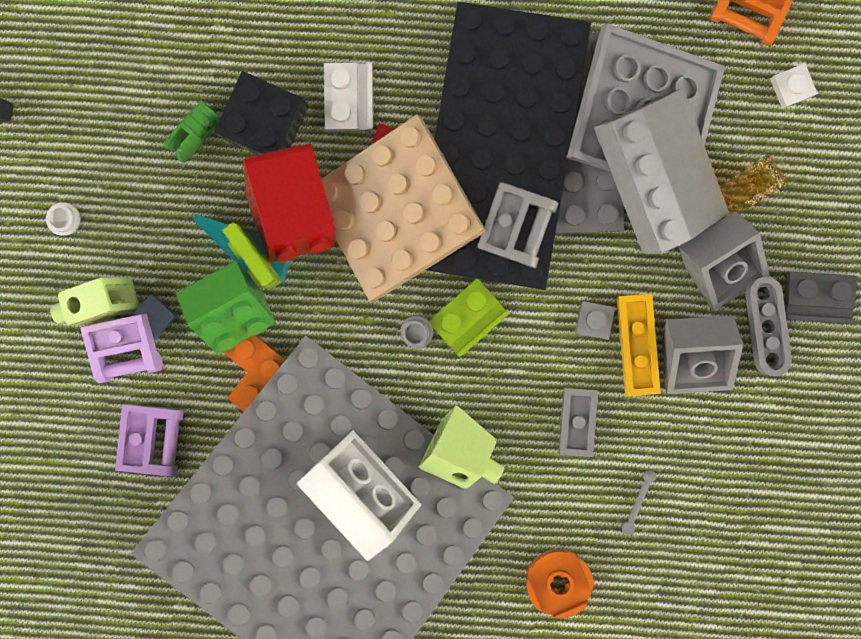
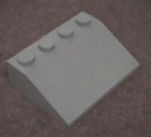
[594,88,729,254]

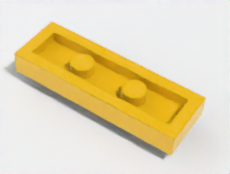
[617,294,661,396]

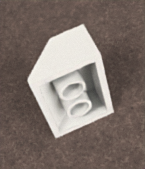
[296,430,421,561]

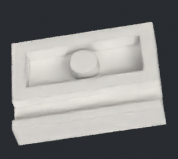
[324,62,374,132]

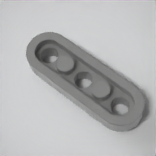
[745,276,792,376]

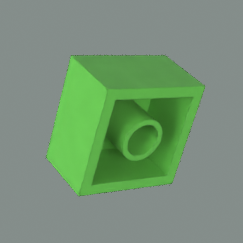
[176,260,276,355]

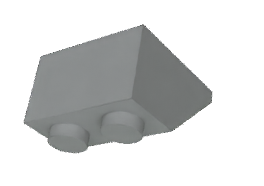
[679,211,770,311]
[662,315,744,394]

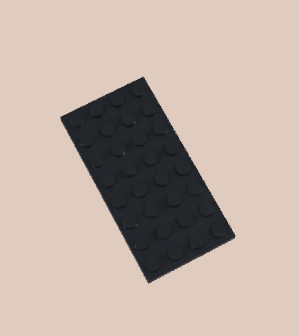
[426,2,591,290]

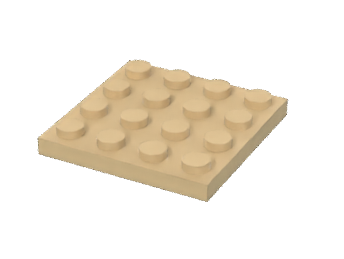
[321,114,486,302]

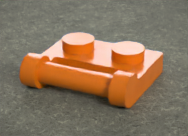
[709,0,793,46]

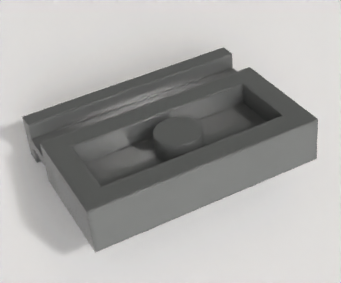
[784,271,857,324]

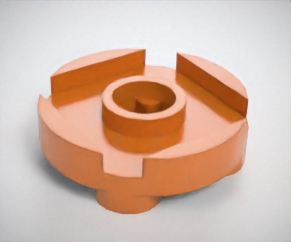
[526,549,594,619]

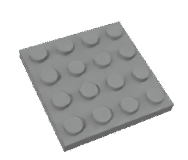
[567,23,725,172]

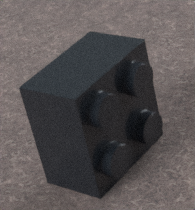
[214,71,309,155]

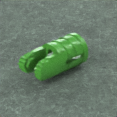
[164,100,221,163]

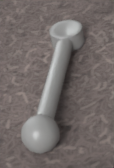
[621,470,656,535]

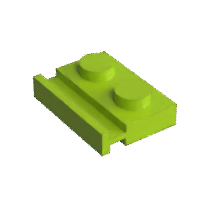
[222,222,283,289]
[429,279,509,358]

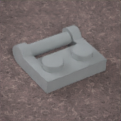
[477,182,559,268]

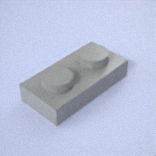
[558,387,598,457]

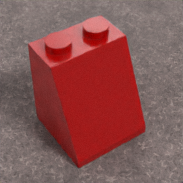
[243,143,335,263]

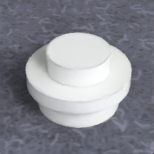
[46,203,80,236]

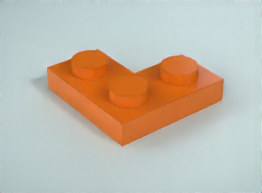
[223,335,286,411]

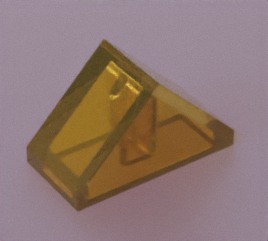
[720,154,788,214]

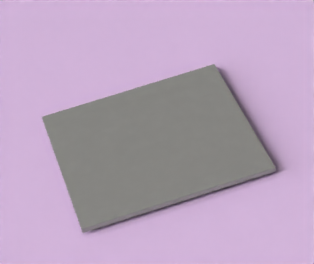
[130,335,514,639]

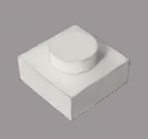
[770,63,818,109]

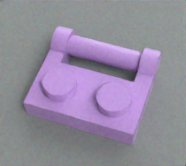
[80,312,163,383]
[115,403,184,476]

